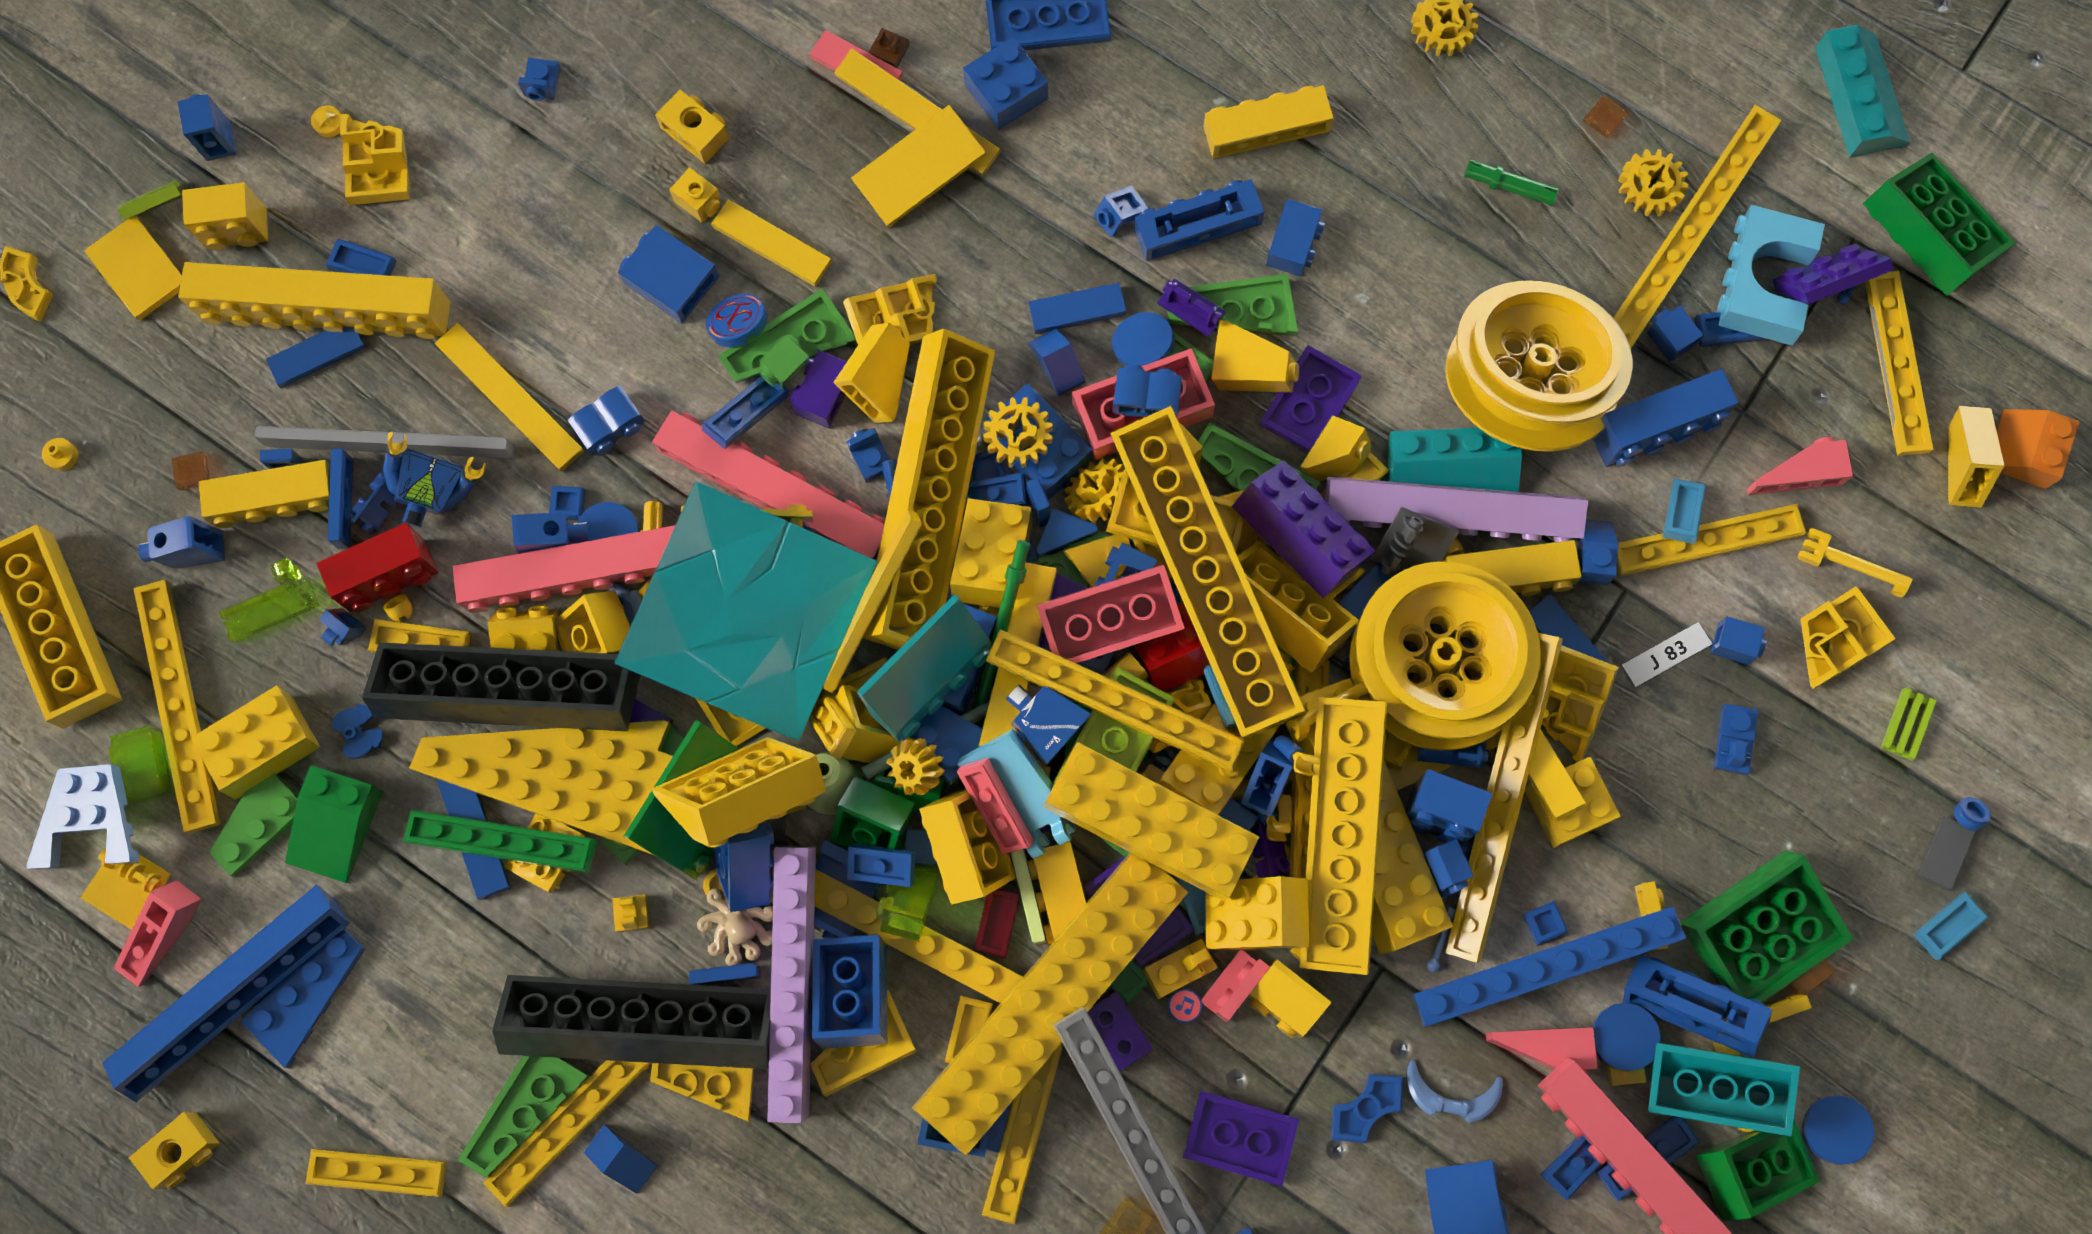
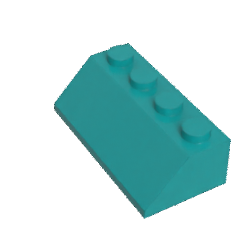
[1815,25,1910,158]
[1386,428,1522,492]
[1647,1042,1800,1137]

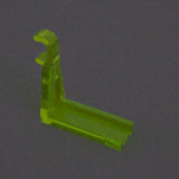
[218,558,320,643]

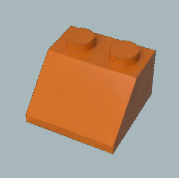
[1996,409,2080,489]

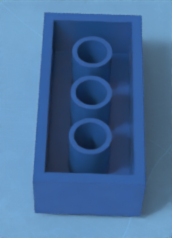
[1593,369,1739,467]

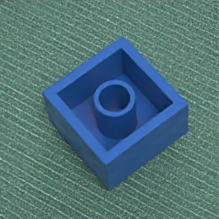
[963,36,1049,131]

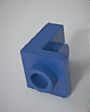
[518,58,561,101]
[1094,185,1149,237]
[847,428,890,482]

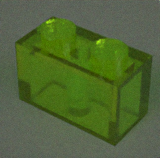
[108,726,173,804]
[877,866,939,941]

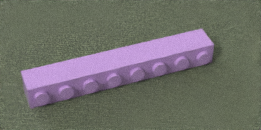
[1325,476,1588,542]
[767,846,816,1123]

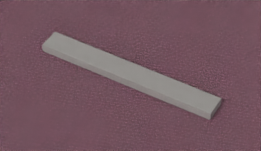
[255,426,515,459]
[1053,1007,1206,1234]

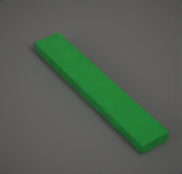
[403,810,597,873]

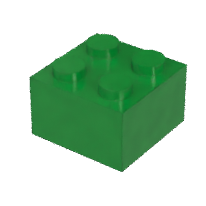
[830,776,915,851]

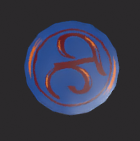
[706,294,768,348]

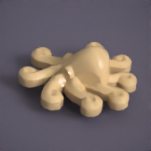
[697,889,773,966]

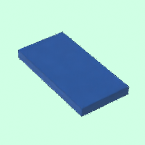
[985,0,1111,50]

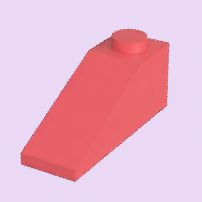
[1747,437,1853,495]
[114,880,202,987]
[1486,1027,1597,1075]

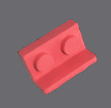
[1201,950,1270,1023]

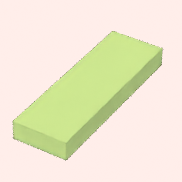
[1011,849,1047,945]

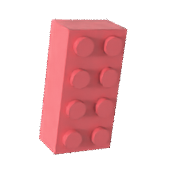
[1072,348,1215,460]
[1037,564,1185,663]

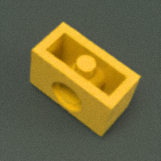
[655,89,730,164]
[129,1112,220,1190]

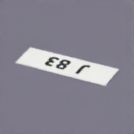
[1622,622,1712,687]

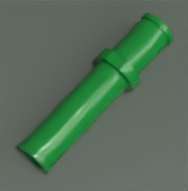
[1464,158,1559,207]

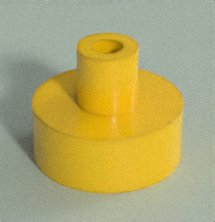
[42,438,78,471]

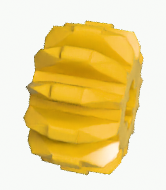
[886,738,945,795]

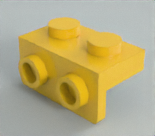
[487,605,559,651]

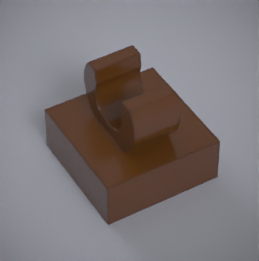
[868,28,909,68]

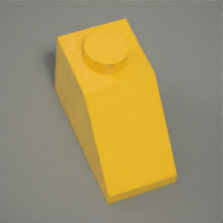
[1300,416,1371,482]

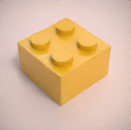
[182,182,268,251]
[1524,757,1621,849]

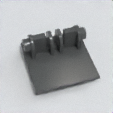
[1371,507,1459,576]

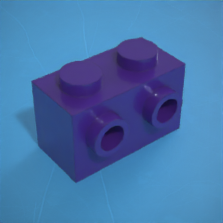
[1088,991,1153,1072]

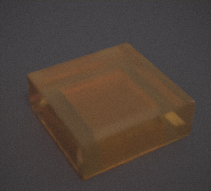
[1583,95,1628,139]
[171,451,210,491]

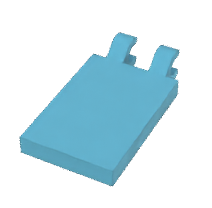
[957,729,1076,859]

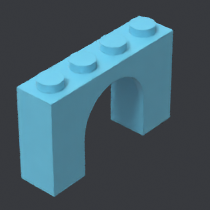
[1717,205,1825,346]

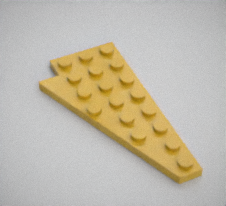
[409,720,673,855]

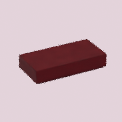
[974,888,1021,959]

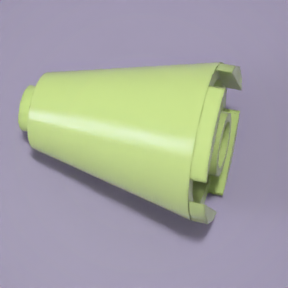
[808,751,864,815]

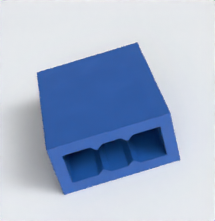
[618,225,720,324]

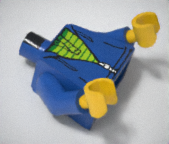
[383,432,486,528]
[1241,736,1320,842]

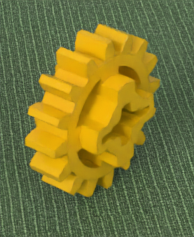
[1411,0,1478,57]
[1618,149,1689,216]
[983,397,1053,468]
[1064,458,1125,523]

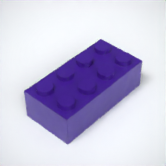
[1231,461,1375,598]

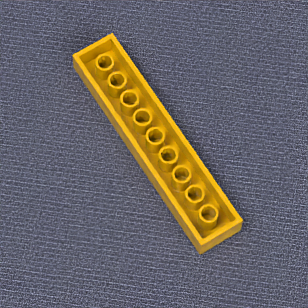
[863,329,995,650]
[1110,406,1306,740]
[912,853,1188,1156]

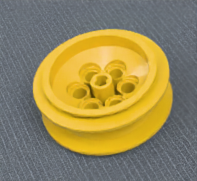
[1445,281,1633,451]
[1349,562,1541,751]

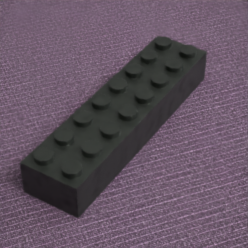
[362,642,640,731]
[492,975,771,1069]

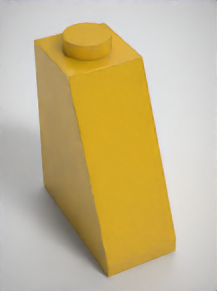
[1211,320,1299,392]
[833,322,910,423]
[1948,406,2004,508]

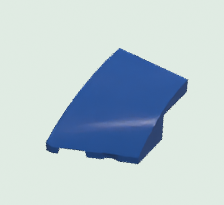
[1425,1160,1509,1234]

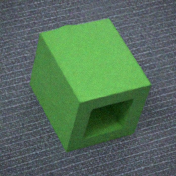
[760,335,809,390]

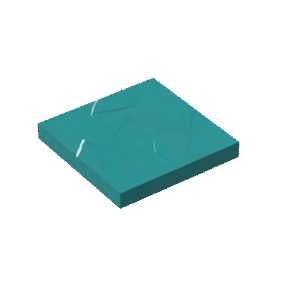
[615,481,877,742]

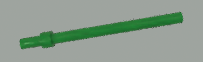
[973,541,1030,726]

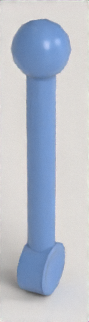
[1427,905,1456,972]

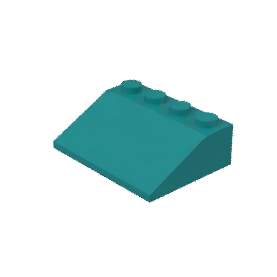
[857,594,992,742]

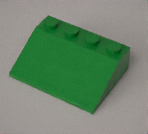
[1863,153,2016,296]
[624,720,739,880]
[1680,850,1853,1002]

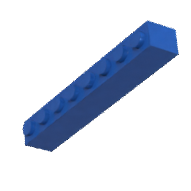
[102,884,350,1102]
[1412,906,1686,1027]

